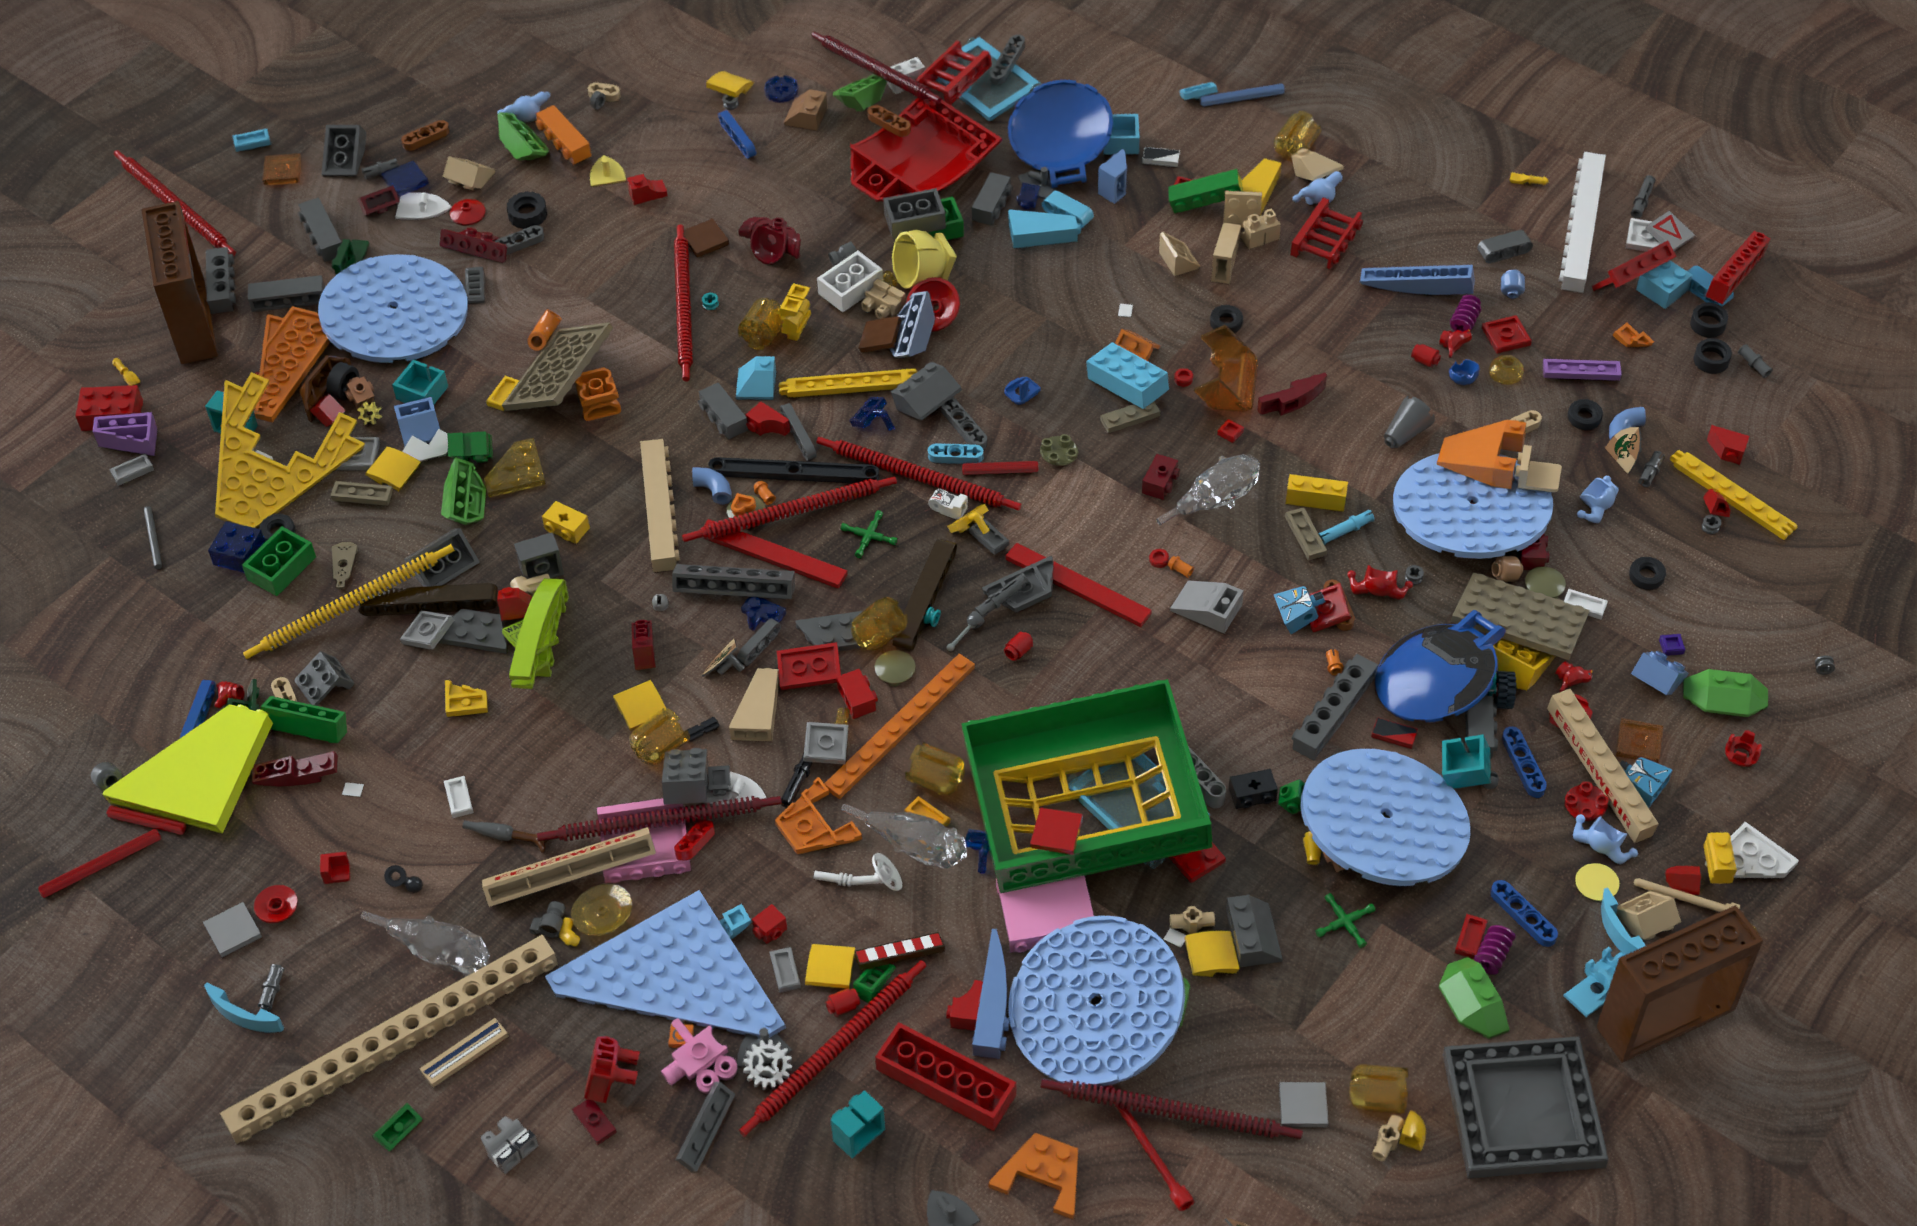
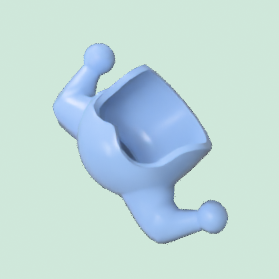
[498,92,550,123]
[1293,171,1342,205]
[1577,475,1619,523]
[1573,814,1638,864]

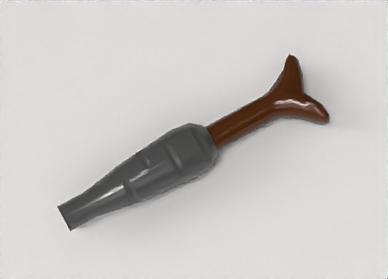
[462,820,553,853]

